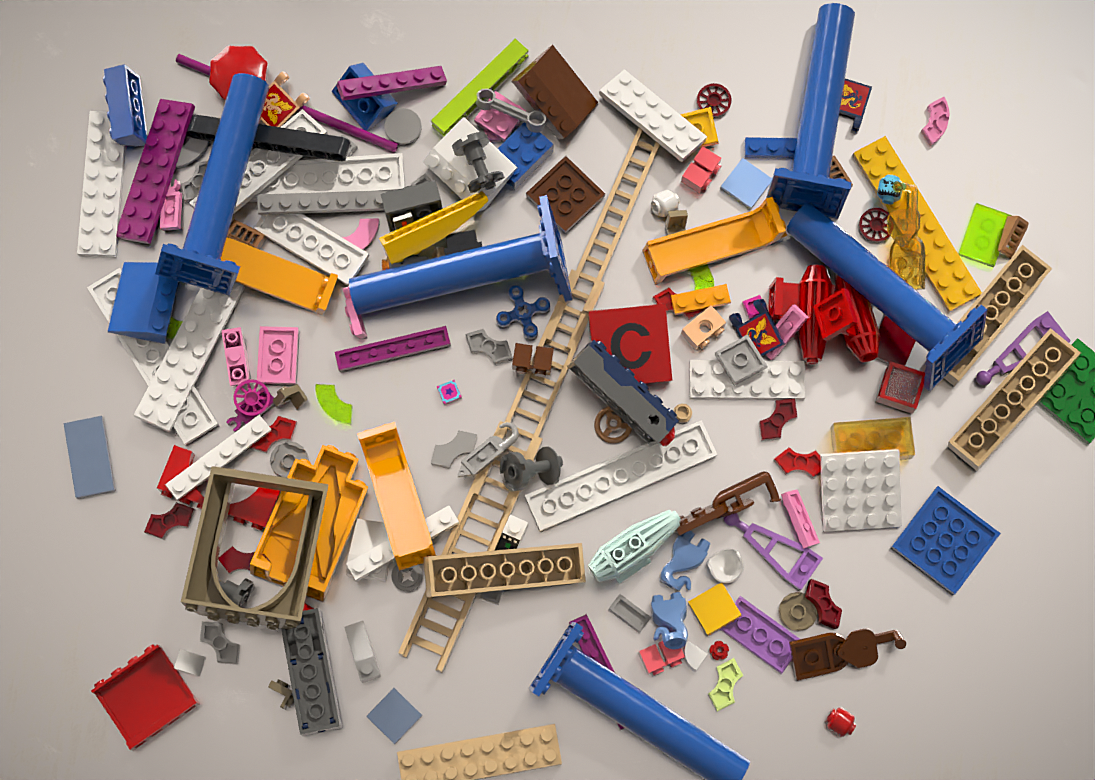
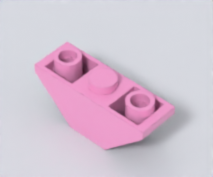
[222,327,249,386]

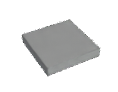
[715,335,767,386]

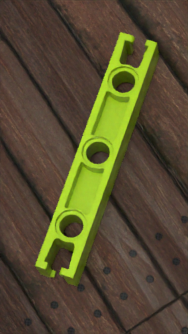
[431,38,529,137]

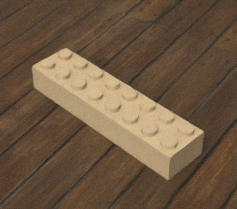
[925,245,1052,387]
[947,328,1081,471]
[423,543,586,597]
[397,724,562,780]

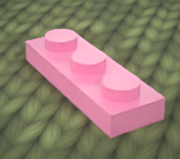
[766,305,809,360]
[781,489,820,549]

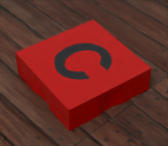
[588,304,673,383]

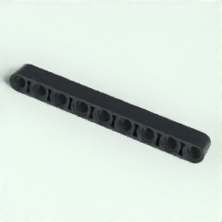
[186,115,351,162]

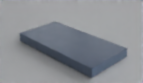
[63,416,115,499]

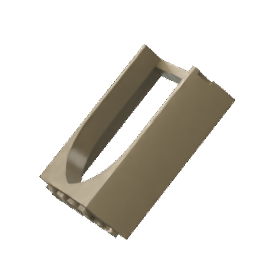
[181,466,329,630]

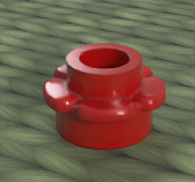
[710,641,729,660]

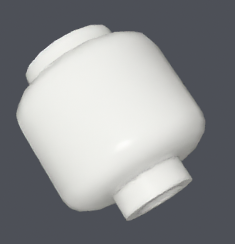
[651,190,680,217]

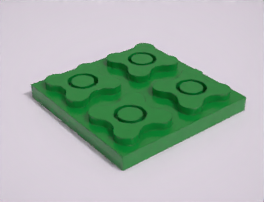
[1038,338,1095,445]

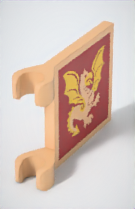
[261,72,310,127]

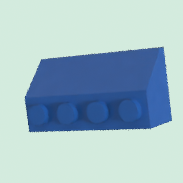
[103,64,148,146]

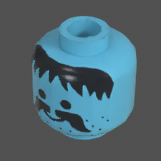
[877,175,903,204]

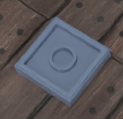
[366,688,423,744]

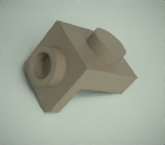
[665,210,688,235]
[272,384,308,409]
[268,679,294,710]

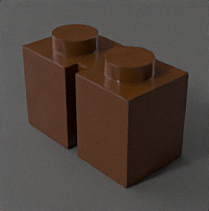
[512,343,554,377]

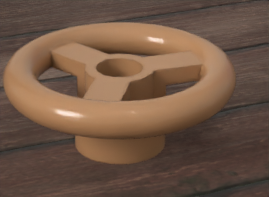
[594,406,632,443]

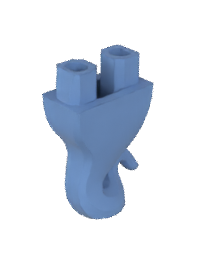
[660,531,711,591]
[651,592,688,649]

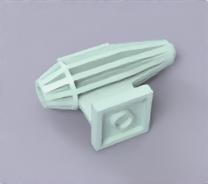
[588,510,681,585]

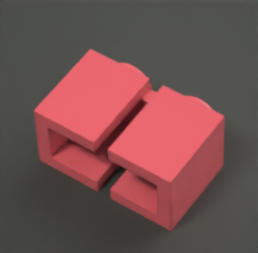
[681,146,722,194]
[638,641,685,676]

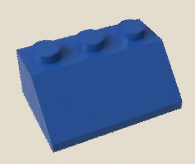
[332,63,398,131]

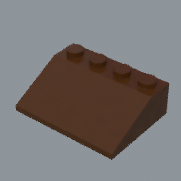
[511,45,598,139]

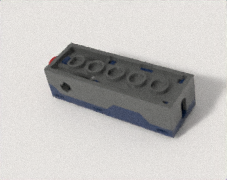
[567,340,679,447]
[281,603,343,736]

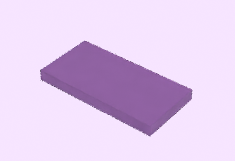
[720,596,800,674]

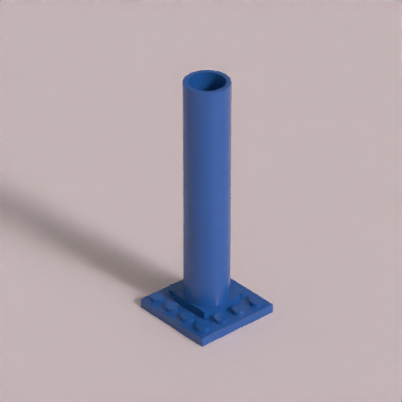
[766,3,855,219]
[155,73,269,296]
[349,195,573,315]
[786,203,987,391]
[529,622,750,780]

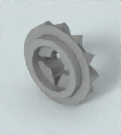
[391,564,423,592]

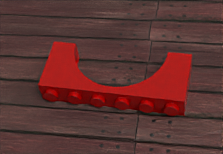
[157,445,281,531]

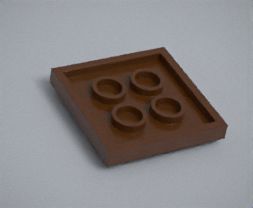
[526,156,605,234]

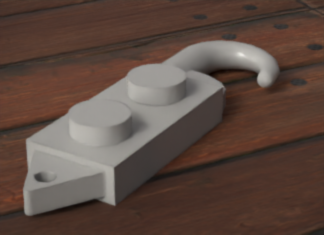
[458,422,519,478]

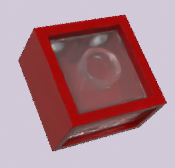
[876,361,925,414]

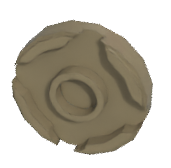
[778,592,818,632]

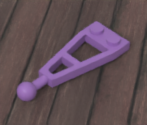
[976,311,1071,386]
[724,513,823,591]

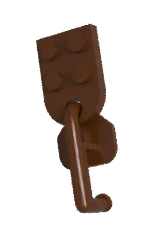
[674,471,781,536]
[789,628,907,681]

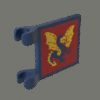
[840,78,872,132]
[729,299,785,356]

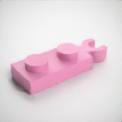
[160,180,182,231]
[343,286,367,339]

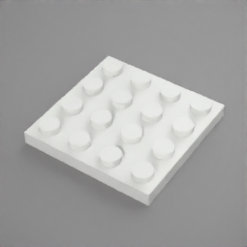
[820,449,902,532]

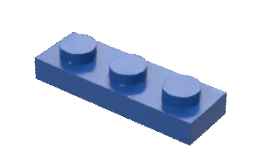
[745,137,797,158]

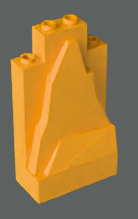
[250,445,368,602]

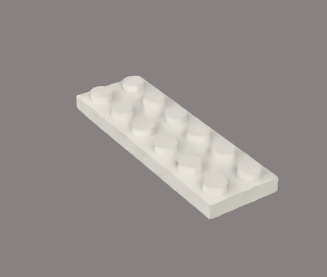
[599,70,707,162]
[254,213,370,286]
[689,360,805,400]

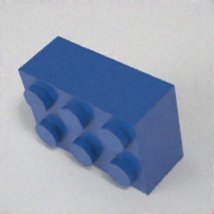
[498,122,554,190]

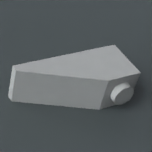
[345,621,381,683]

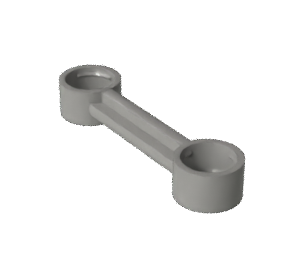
[476,89,546,133]

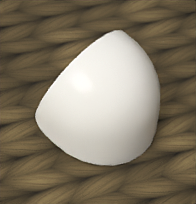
[707,548,744,583]

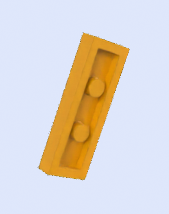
[671,284,731,315]

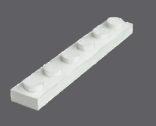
[165,415,271,501]
[346,506,459,582]

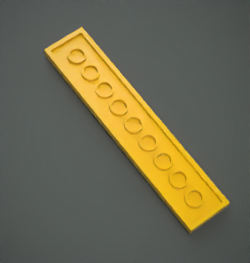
[853,136,982,313]

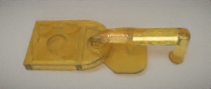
[887,181,925,290]

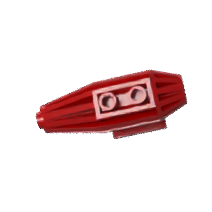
[768,265,837,365]
[813,275,881,362]

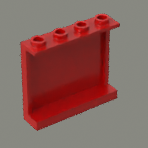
[91,644,200,751]

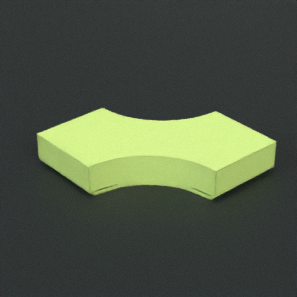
[708,658,743,712]

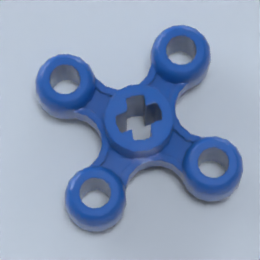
[496,285,550,339]

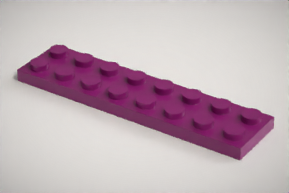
[116,99,195,244]

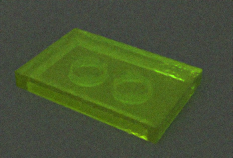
[958,203,1012,268]

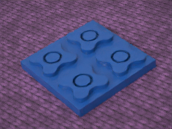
[891,486,1001,595]

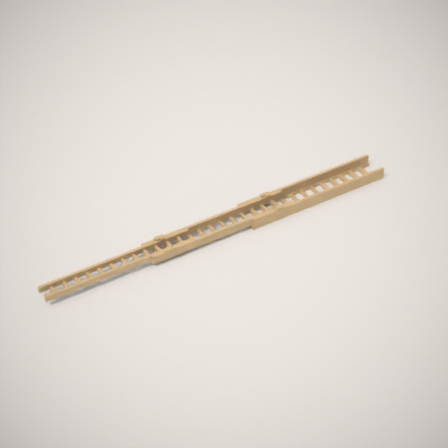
[398,128,660,673]

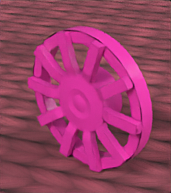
[233,379,270,416]

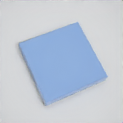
[720,158,772,210]

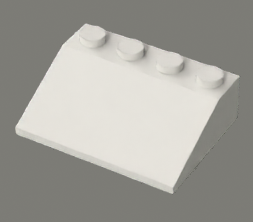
[423,117,517,212]

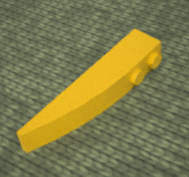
[379,191,489,264]

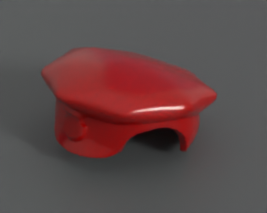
[209,46,268,100]

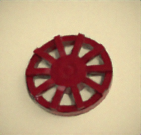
[697,83,732,117]
[858,208,894,242]

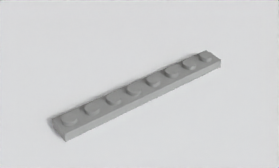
[257,190,395,215]

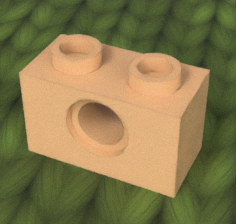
[681,306,726,350]

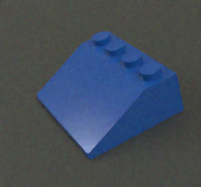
[108,262,179,344]

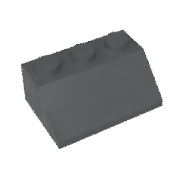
[381,181,443,231]

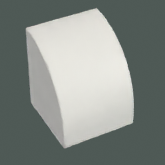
[683,641,707,672]
[174,649,206,676]

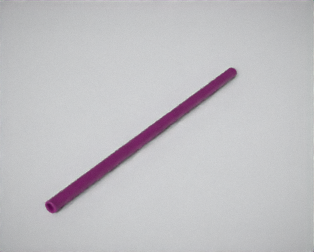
[176,54,398,153]

